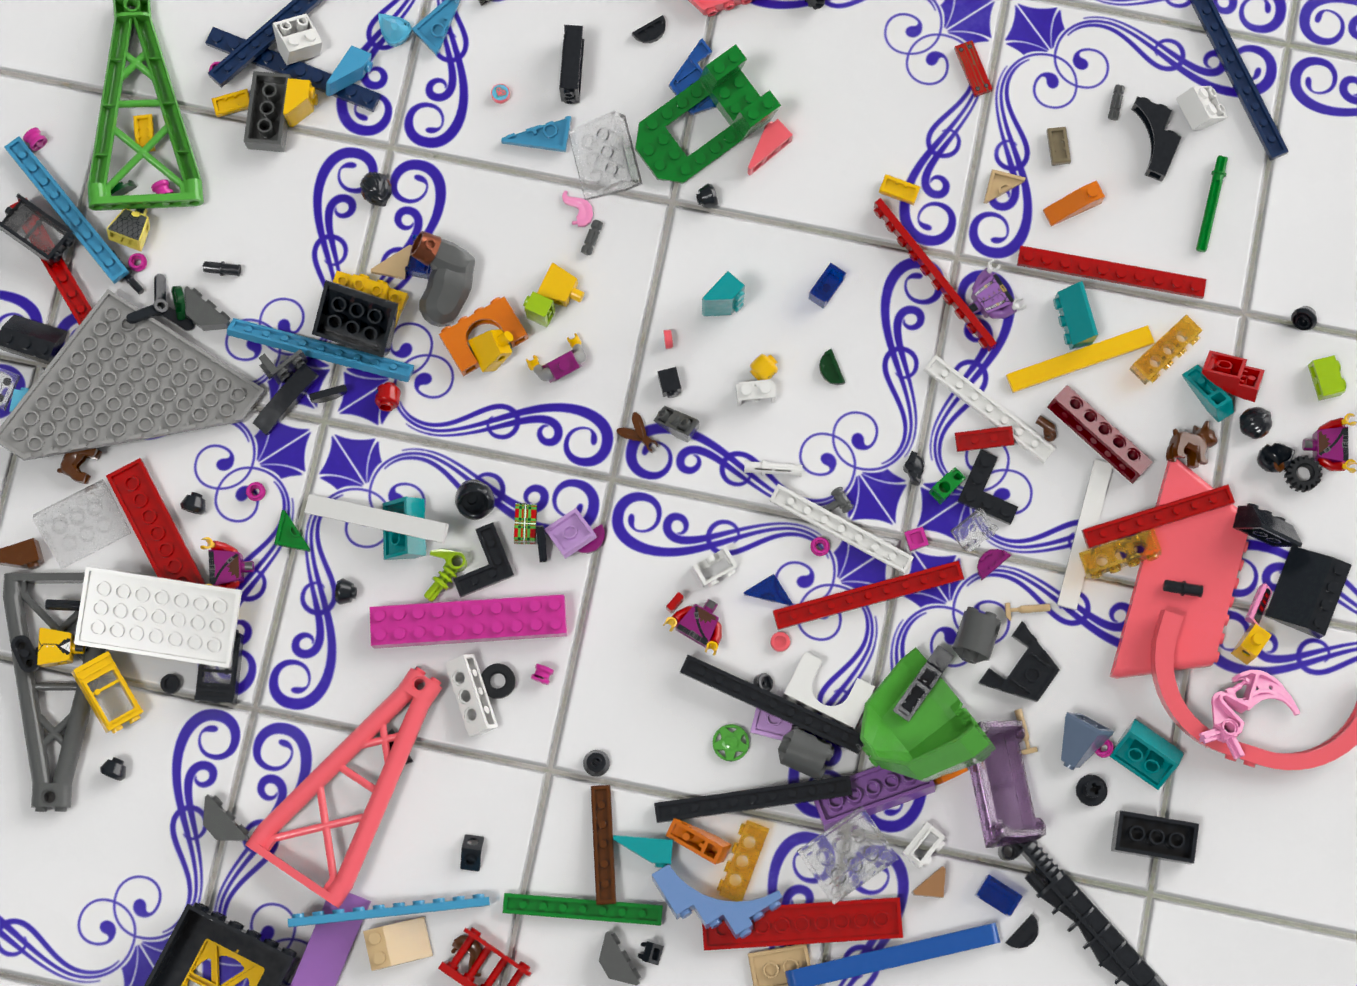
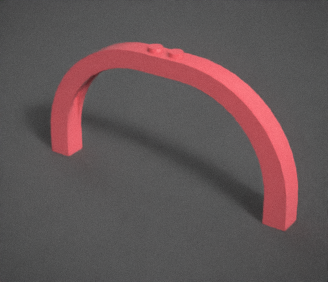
[1150,610,1357,770]

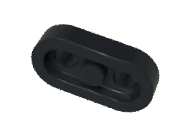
[11,635,40,673]

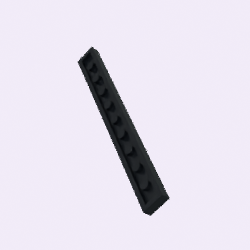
[680,655,863,755]
[654,775,853,823]

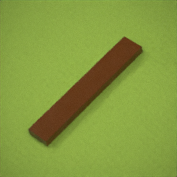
[591,785,616,905]

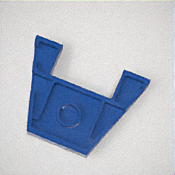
[669,38,716,115]

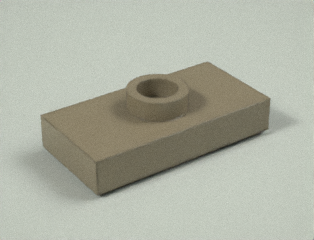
[1046,127,1071,166]

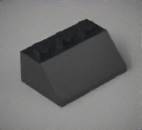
[0,315,68,365]
[1233,503,1302,547]

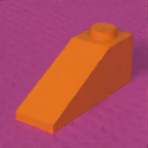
[1043,180,1105,226]
[666,818,732,865]

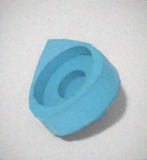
[378,13,412,47]

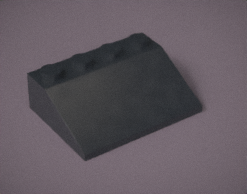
[312,280,398,358]
[1265,547,1352,639]

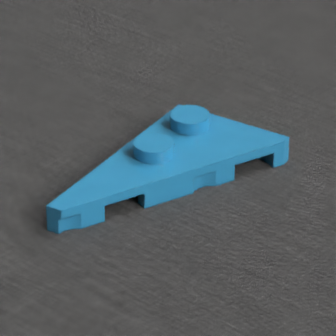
[412,0,461,56]
[501,116,571,152]

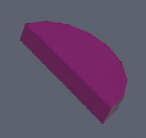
[576,524,605,554]
[977,549,1011,581]

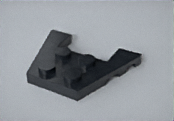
[978,621,1060,702]

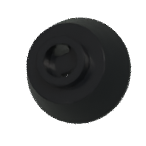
[696,183,718,208]
[1291,306,1317,331]
[180,492,206,515]
[335,578,357,605]
[583,750,610,777]
[100,757,126,781]

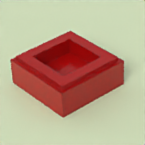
[666,592,684,614]

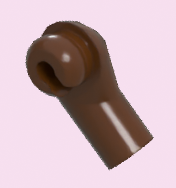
[1035,415,1056,442]

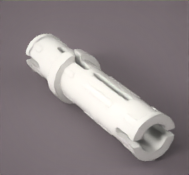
[744,460,802,477]

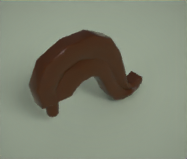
[451,935,482,977]

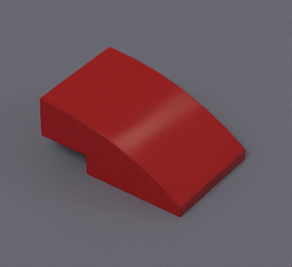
[1202,350,1265,402]

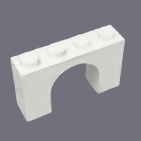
[783,652,875,730]

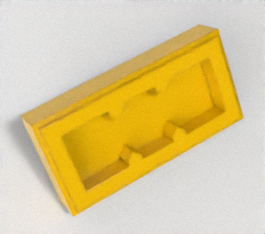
[211,89,250,118]
[133,114,156,152]
[879,174,920,205]

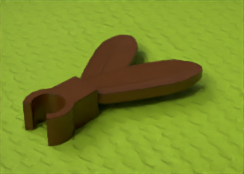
[617,412,658,453]

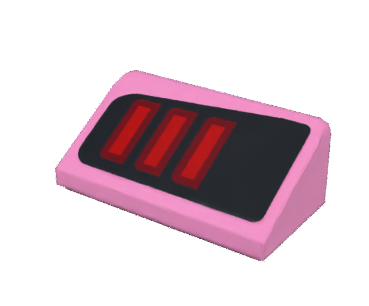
[1245,583,1272,625]

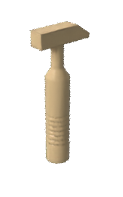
[1005,603,1050,621]
[1014,709,1038,755]

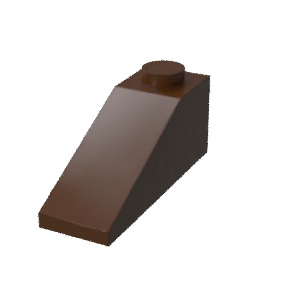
[0,538,45,570]

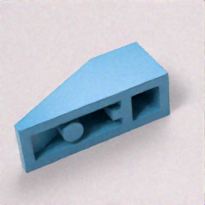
[326,45,373,96]

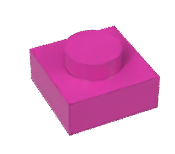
[904,526,929,551]

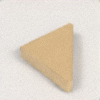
[984,169,1026,204]
[371,245,412,280]

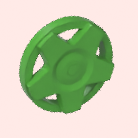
[713,724,749,762]

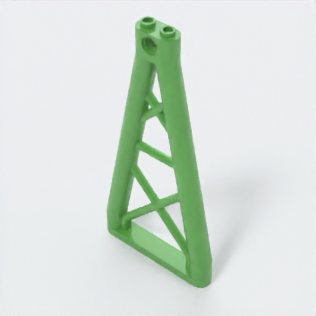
[87,0,204,211]

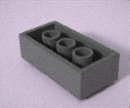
[244,71,292,152]

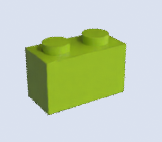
[523,292,555,327]
[1308,355,1346,401]

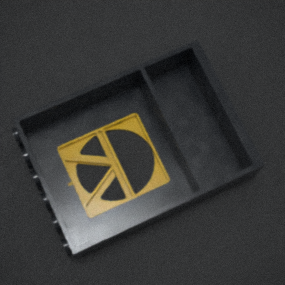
[144,902,300,986]

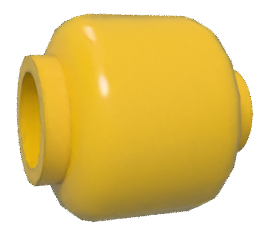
[750,354,778,380]

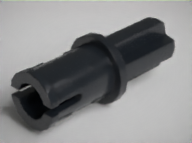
[203,261,241,276]
[1163,580,1203,598]

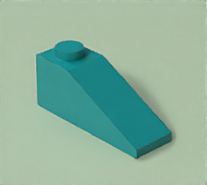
[1182,364,1234,423]
[613,835,673,868]

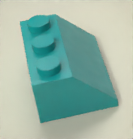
[702,271,745,316]
[1053,281,1098,350]
[382,496,426,560]
[1109,719,1184,790]

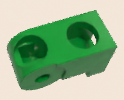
[929,467,966,505]

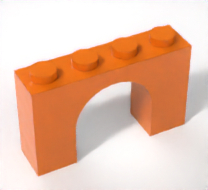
[439,297,528,376]

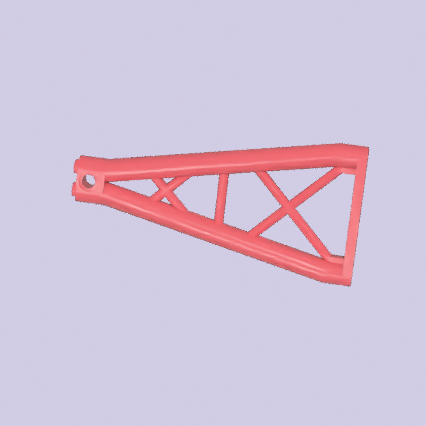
[245,667,443,908]

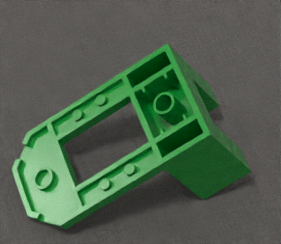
[635,44,781,184]

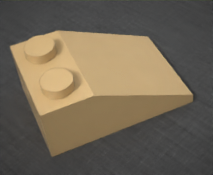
[363,917,433,971]

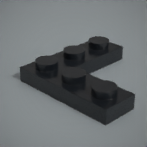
[957,449,1018,525]
[453,522,514,598]

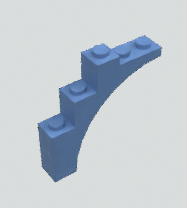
[652,864,783,939]

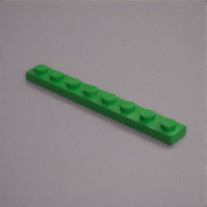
[502,893,663,926]

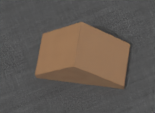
[911,866,946,898]

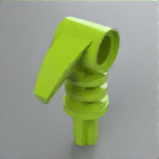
[424,549,467,602]

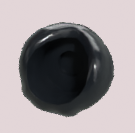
[455,479,495,520]

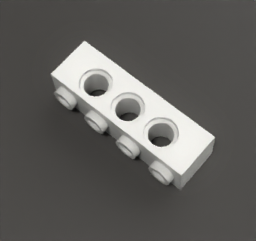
[445,654,498,737]

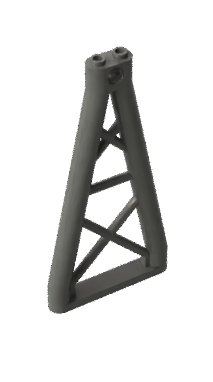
[3,572,106,812]

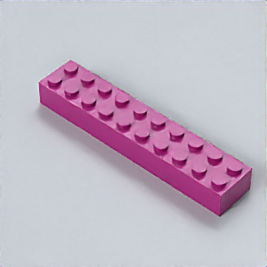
[370,595,567,649]

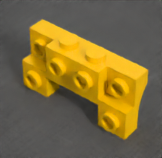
[333,270,409,328]

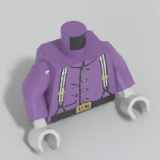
[968,260,1026,319]

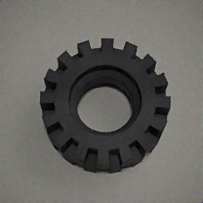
[1284,456,1323,492]

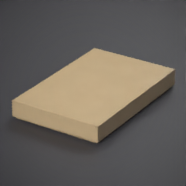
[748,944,811,986]

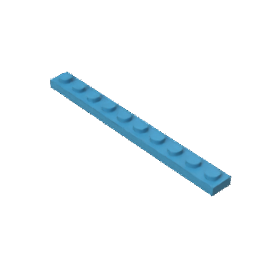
[4,136,129,284]
[227,318,414,382]
[288,894,490,927]

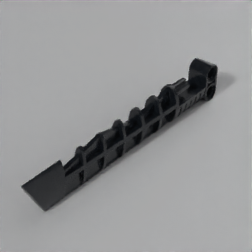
[998,829,1167,986]

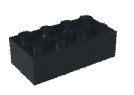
[1111,810,1199,864]

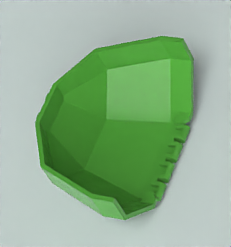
[860,647,996,782]

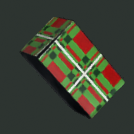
[514,502,537,544]

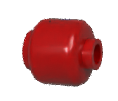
[375,382,401,412]

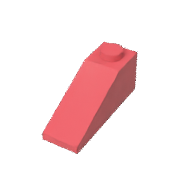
[748,119,792,175]

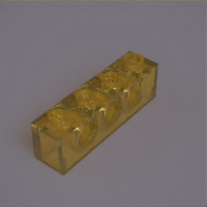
[1130,314,1203,385]
[1079,529,1162,580]
[717,820,769,902]

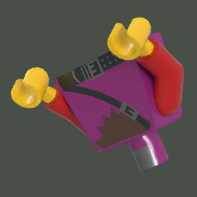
[1302,413,1357,473]
[200,537,254,589]
[663,599,722,656]

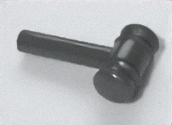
[822,487,854,513]

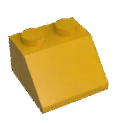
[283,78,318,127]

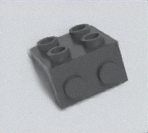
[259,349,308,385]

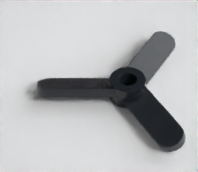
[126,274,194,331]

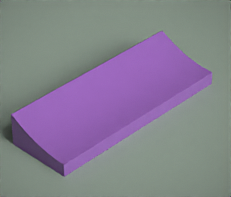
[814,766,935,832]
[290,893,371,986]

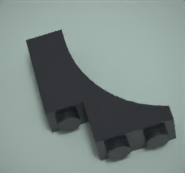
[1131,96,1181,182]

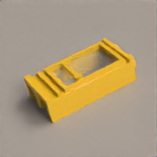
[71,651,144,734]

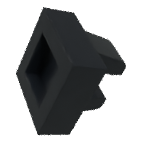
[638,941,664,965]

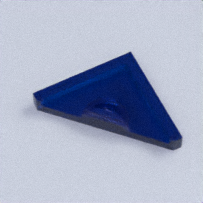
[743,574,793,606]

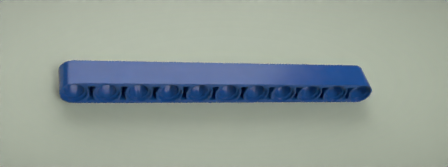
[785,923,1001,986]

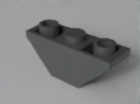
[184,286,231,331]
[653,406,699,443]
[203,794,249,841]
[599,931,641,985]

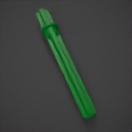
[1196,155,1228,252]

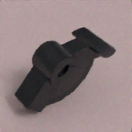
[903,451,924,486]

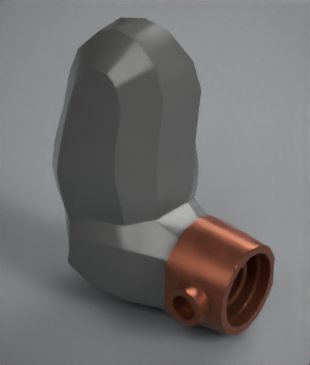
[410,231,475,327]

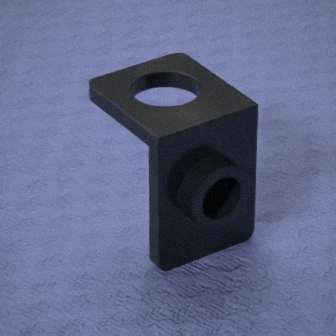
[460,834,484,871]

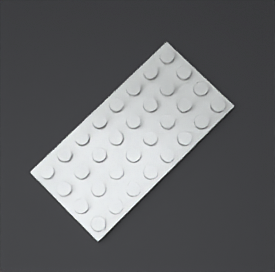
[74,566,242,668]

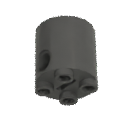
[952,607,1001,664]
[778,728,835,779]

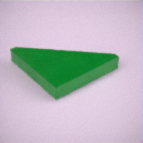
[274,510,310,552]

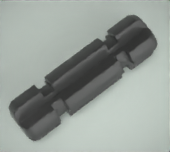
[1108,84,1125,121]
[581,220,603,255]

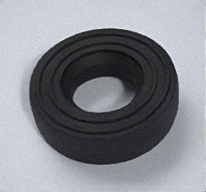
[481,663,515,699]

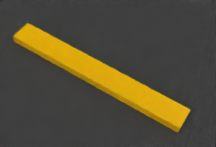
[1006,325,1155,393]

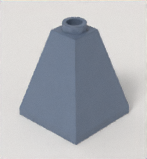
[1061,712,1114,770]

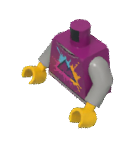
[526,333,586,383]

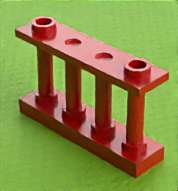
[438,927,532,986]

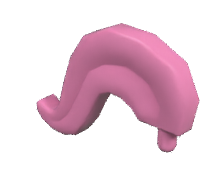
[562,191,593,227]

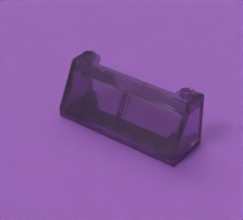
[969,720,1046,848]

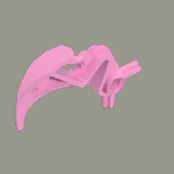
[1199,670,1300,760]

